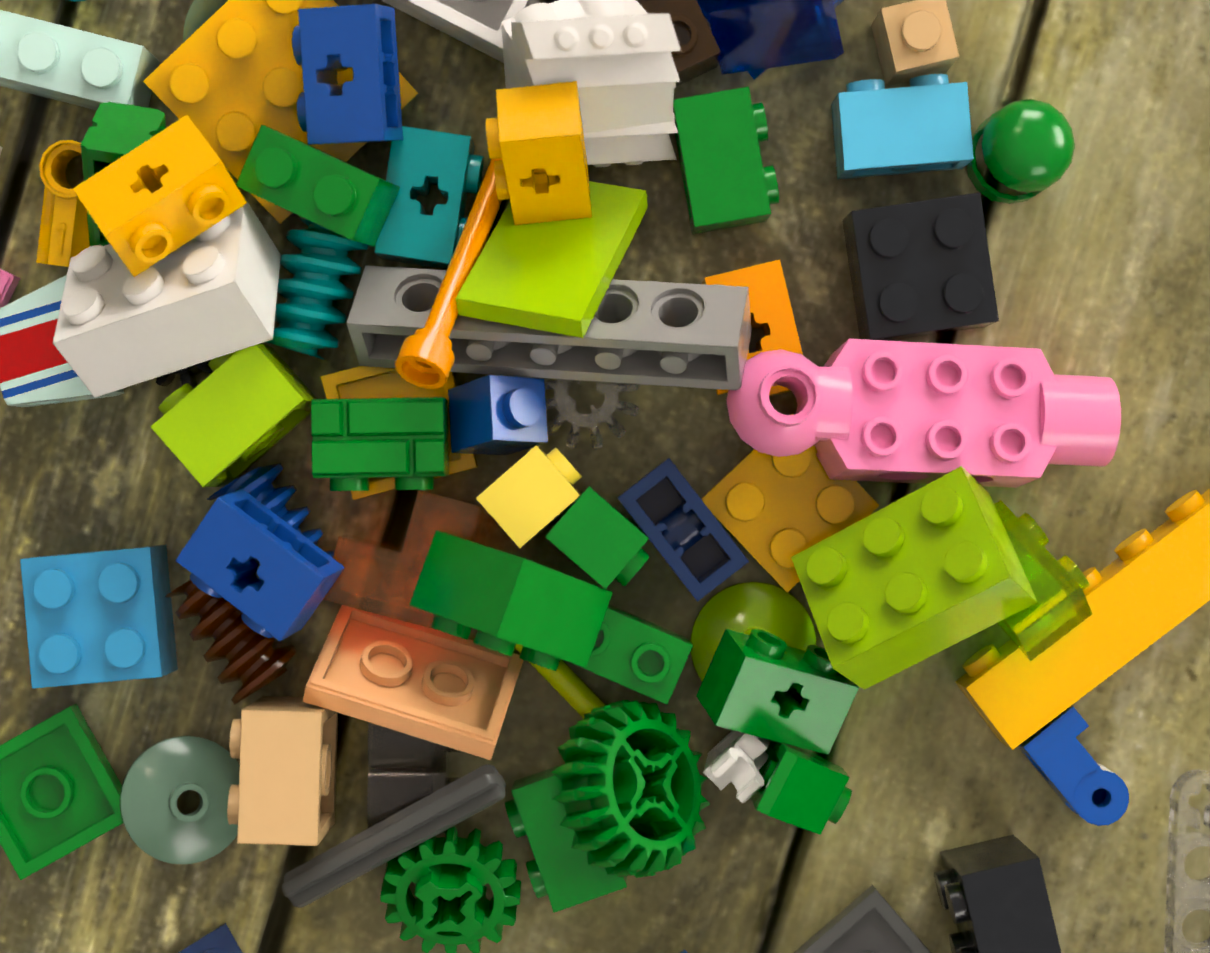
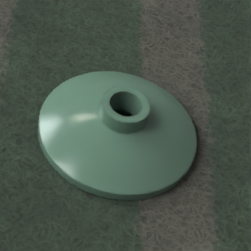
[120,736,240,864]

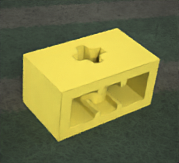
[476,446,582,548]

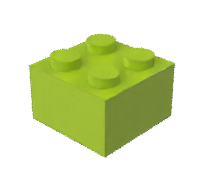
[151,343,317,487]

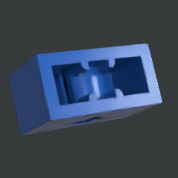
[292,4,403,145]
[175,489,345,641]

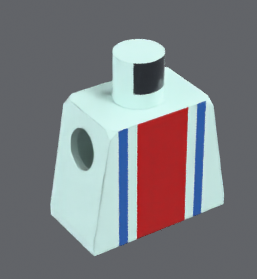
[0,275,124,407]

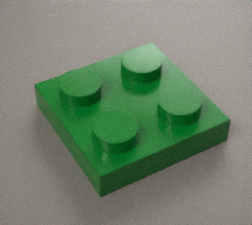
[0,704,123,880]

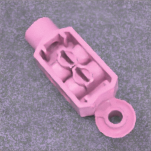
[726,339,1121,488]

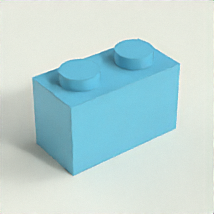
[831,74,974,179]

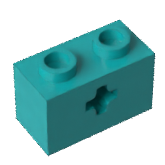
[374,126,484,269]

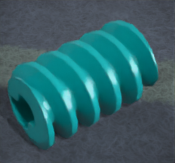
[266,218,369,360]

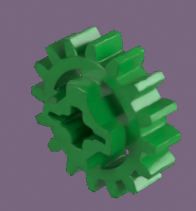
[380,826,521,953]

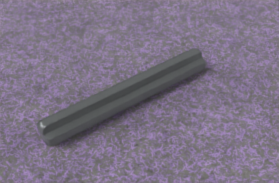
[282,764,506,908]

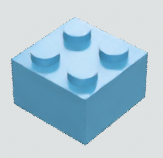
[20,545,178,689]

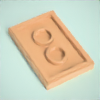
[303,600,524,760]

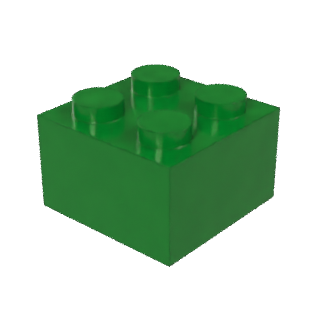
[409,530,613,671]

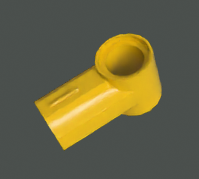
[36,140,90,267]

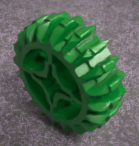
[552,700,710,878]

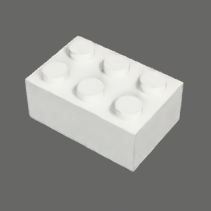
[53,197,281,398]

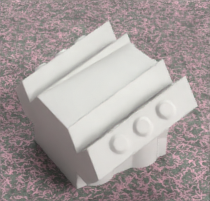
[501,0,681,167]

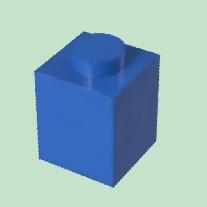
[448,375,548,455]

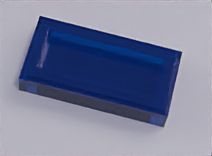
[707,0,844,75]

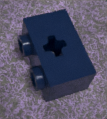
[617,458,749,602]

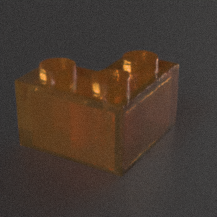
[323,490,485,631]

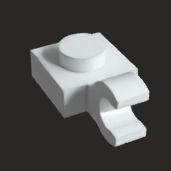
[703,730,769,803]

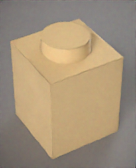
[871,0,959,86]

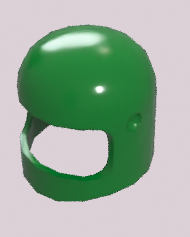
[967,99,1075,204]

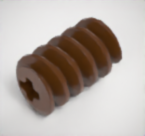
[165,579,297,705]

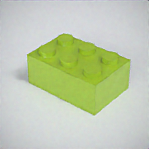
[791,466,1037,690]

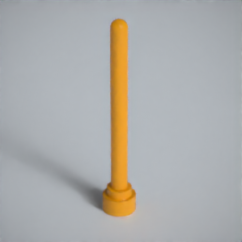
[395,158,502,389]

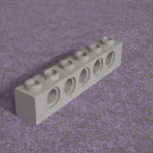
[347,266,752,390]

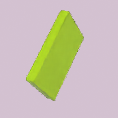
[455,181,648,338]

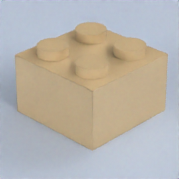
[227,696,338,846]

